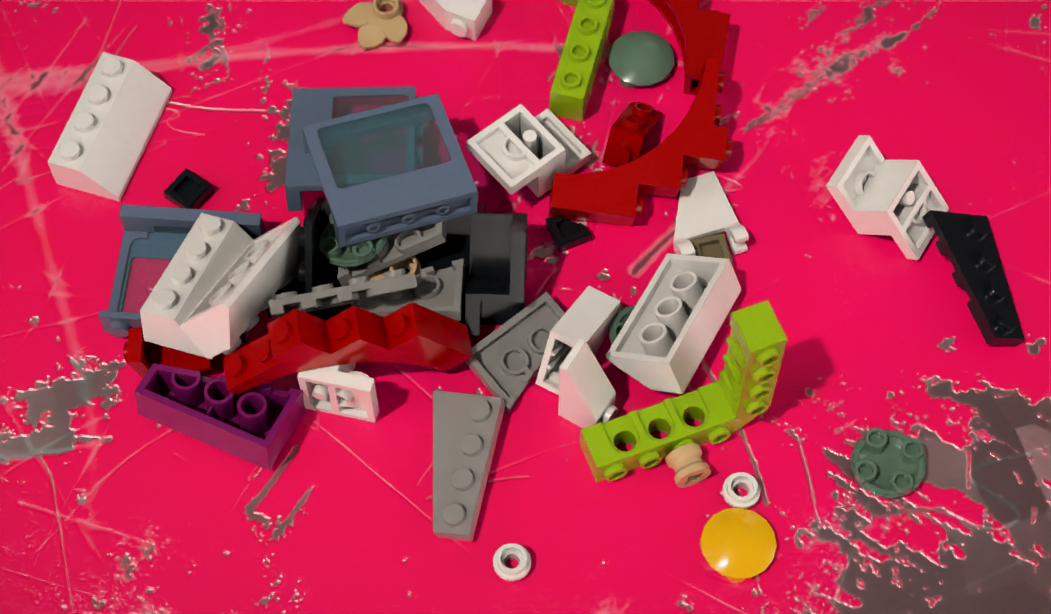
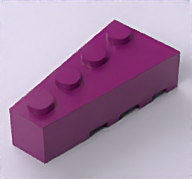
[134,363,304,471]

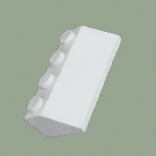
[47,52,173,202]
[140,213,253,359]
[179,217,301,359]
[606,253,742,394]

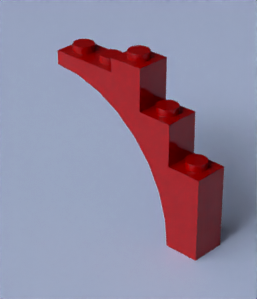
[647,0,731,96]
[548,58,733,226]
[223,302,473,394]

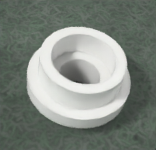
[722,472,760,509]
[493,543,531,581]

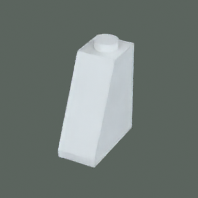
[535,286,620,395]

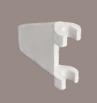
[673,171,749,256]

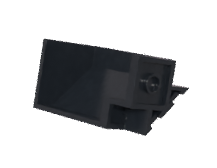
[267,198,528,336]

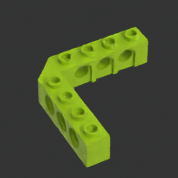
[550,0,615,122]
[580,300,788,483]

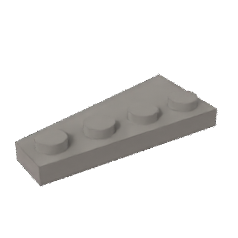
[268,268,418,320]
[433,390,506,542]

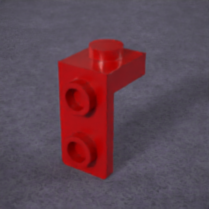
[602,102,662,167]
[123,327,213,378]

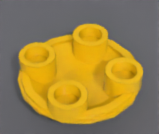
[700,507,777,583]

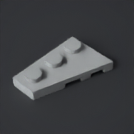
[337,220,447,286]
[351,258,465,321]
[465,292,565,413]

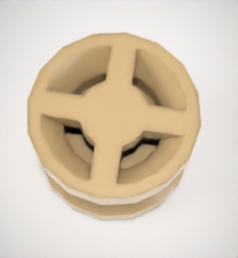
[665,443,711,488]

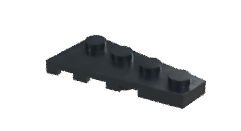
[922,210,1025,346]

